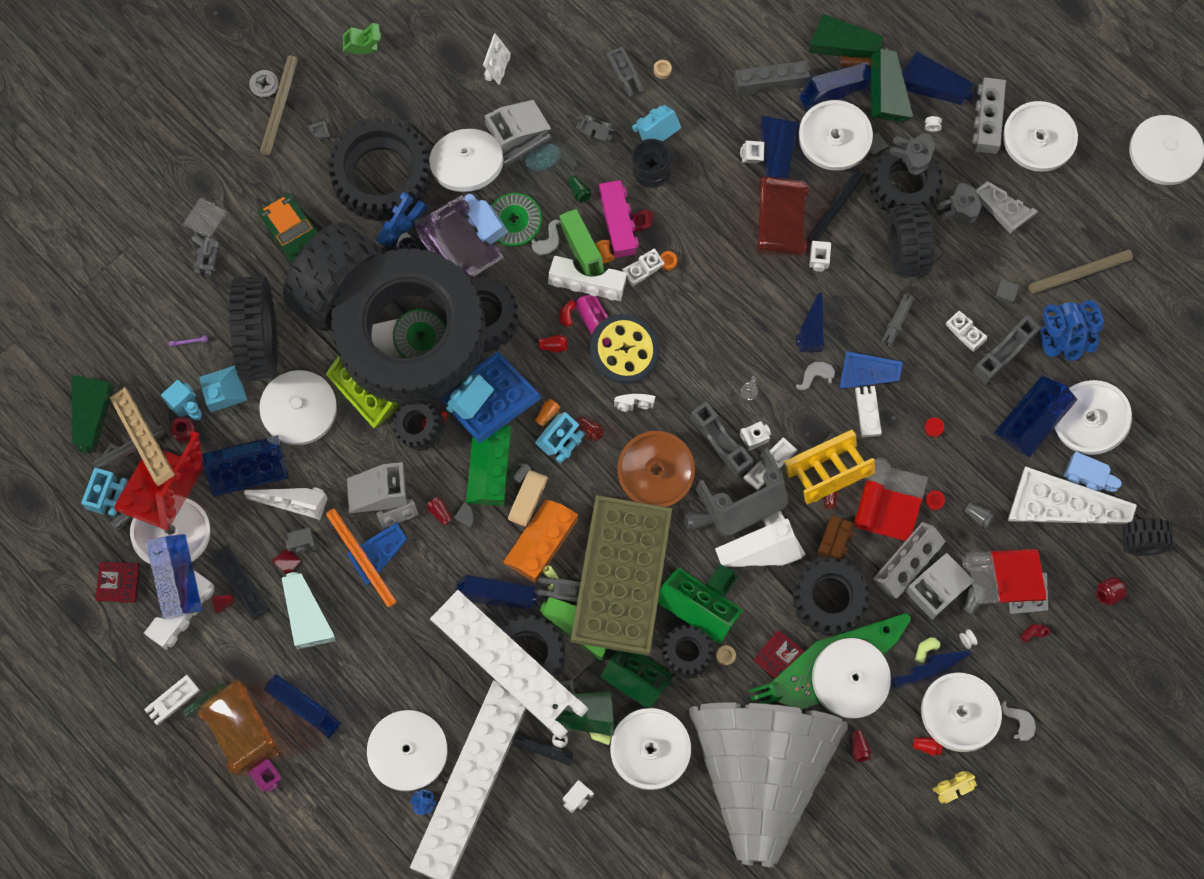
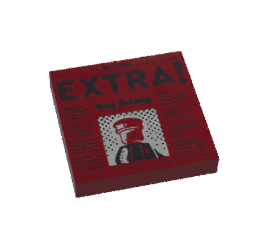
[95,562,140,603]
[753,630,804,679]

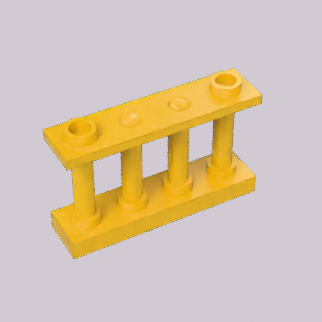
[784,430,876,505]

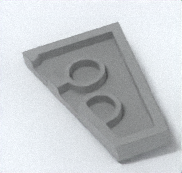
[976,181,1038,234]

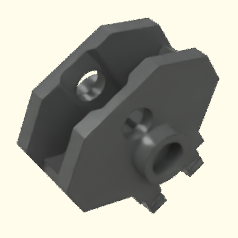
[889,133,935,175]
[936,183,982,225]

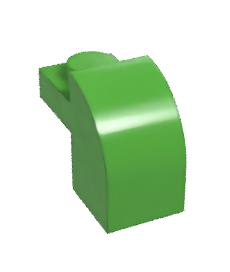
[343,23,381,54]

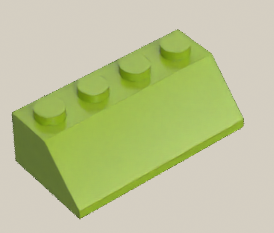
[326,355,401,428]

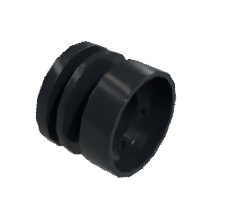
[632,139,671,188]

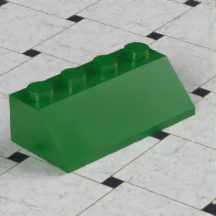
[466,426,511,506]
[658,567,743,644]

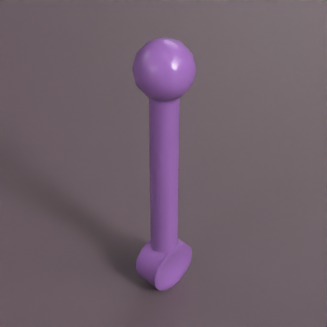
[169,335,209,347]

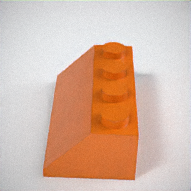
[503,499,578,584]

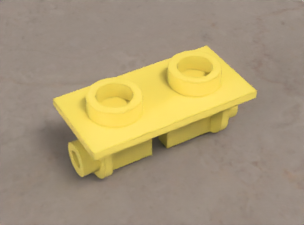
[933,771,977,804]

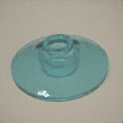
[525,144,561,171]

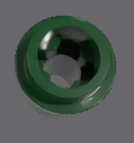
[568,175,592,203]

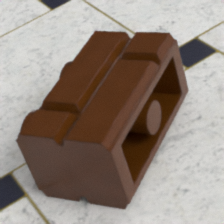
[817,515,855,561]

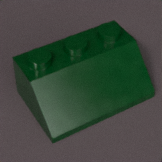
[601,651,674,708]

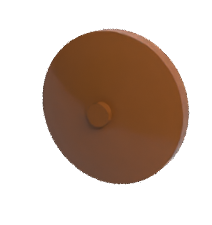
[617,431,695,507]

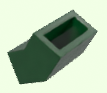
[707,564,738,596]

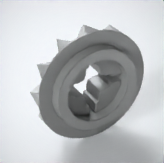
[249,70,279,98]

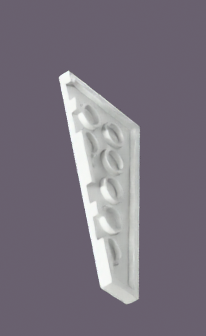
[1008,467,1137,524]

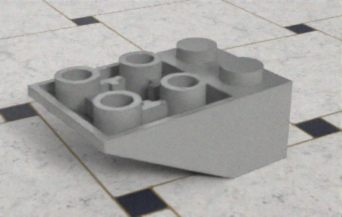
[485,100,551,154]
[347,462,407,513]
[905,553,974,620]

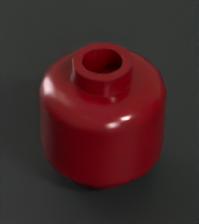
[170,417,197,444]
[1096,577,1126,606]

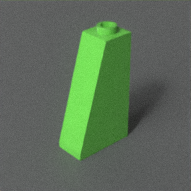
[559,209,604,277]
[540,597,607,661]

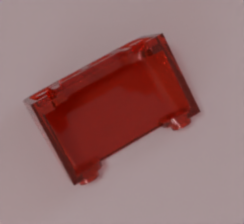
[756,176,809,256]

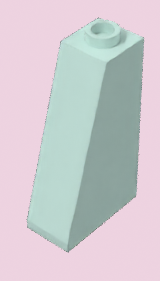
[282,572,336,650]

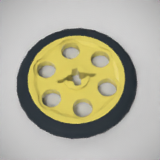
[590,314,659,384]

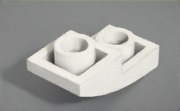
[622,249,665,286]
[946,311,987,352]
[614,394,655,412]

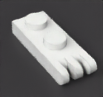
[855,386,882,437]
[145,675,200,725]

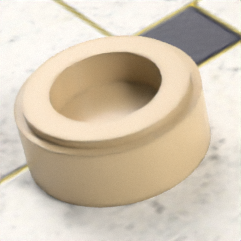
[653,60,672,79]
[716,645,736,666]

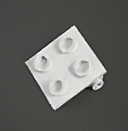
[483,34,511,84]

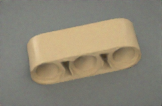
[508,470,548,527]

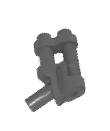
[191,234,221,277]

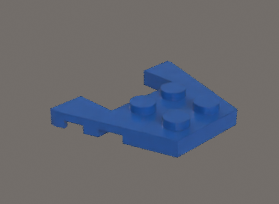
[376,192,429,249]

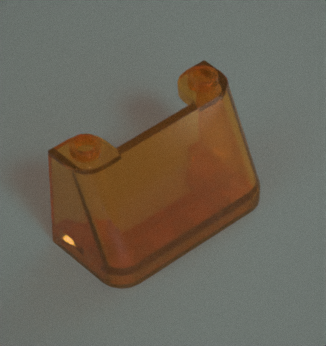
[198,679,281,777]

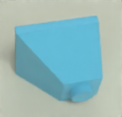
[200,366,247,412]

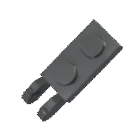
[606,46,643,97]
[537,578,581,602]

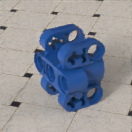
[1039,300,1104,361]

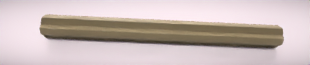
[260,55,297,155]
[1028,250,1133,294]

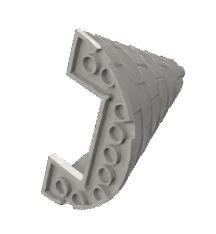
[688,703,848,868]

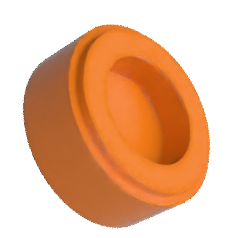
[660,251,678,271]

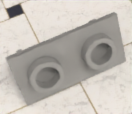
[376,499,419,529]

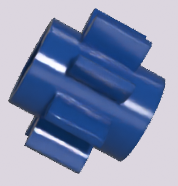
[410,790,437,815]

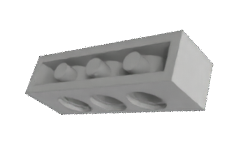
[973,77,1006,154]
[873,522,946,599]

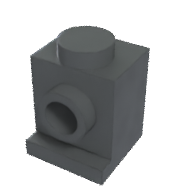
[285,527,317,553]

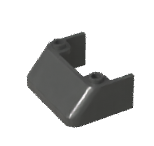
[696,448,789,536]

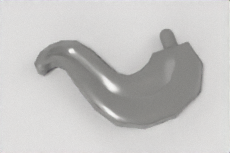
[531,220,561,256]
[796,362,835,391]
[1001,701,1036,741]

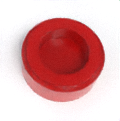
[924,417,944,438]
[925,490,945,511]

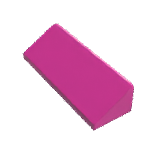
[576,295,617,348]

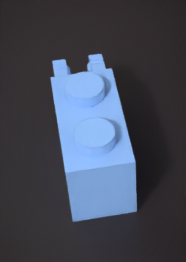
[464,194,508,245]
[1063,452,1122,493]

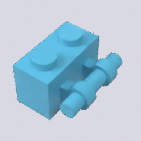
[632,105,681,142]
[446,374,494,419]
[161,380,202,420]
[535,412,585,463]
[81,468,129,517]

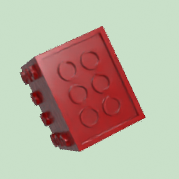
[114,431,204,531]

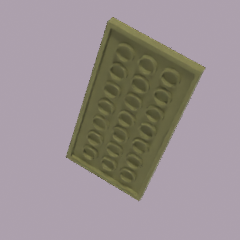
[570,495,672,656]

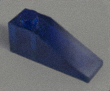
[796,293,824,352]

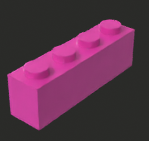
[599,180,639,259]

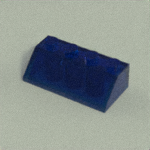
[994,375,1078,458]
[203,435,289,497]
[145,534,203,620]

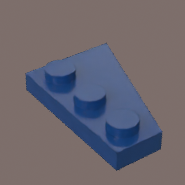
[839,351,903,389]
[346,523,407,587]

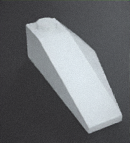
[244,488,328,520]
[715,519,802,567]

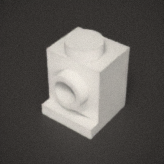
[740,141,764,164]
[809,241,831,272]
[740,422,771,451]
[563,780,594,813]

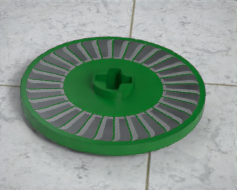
[491,193,542,247]
[393,309,446,358]

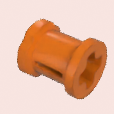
[595,240,615,264]

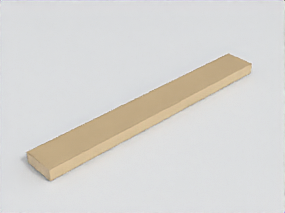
[110,387,175,486]

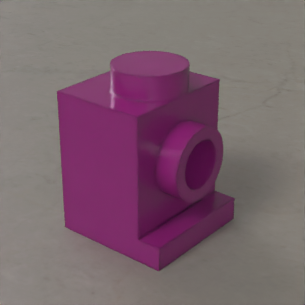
[248,759,282,793]

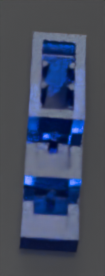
[892,650,971,688]

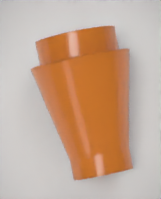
[534,398,561,427]

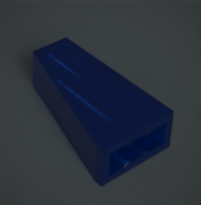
[902,51,974,105]
[799,62,871,112]
[760,116,798,190]
[457,575,537,609]
[264,674,341,739]

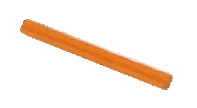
[326,509,397,607]

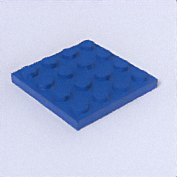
[439,351,541,444]

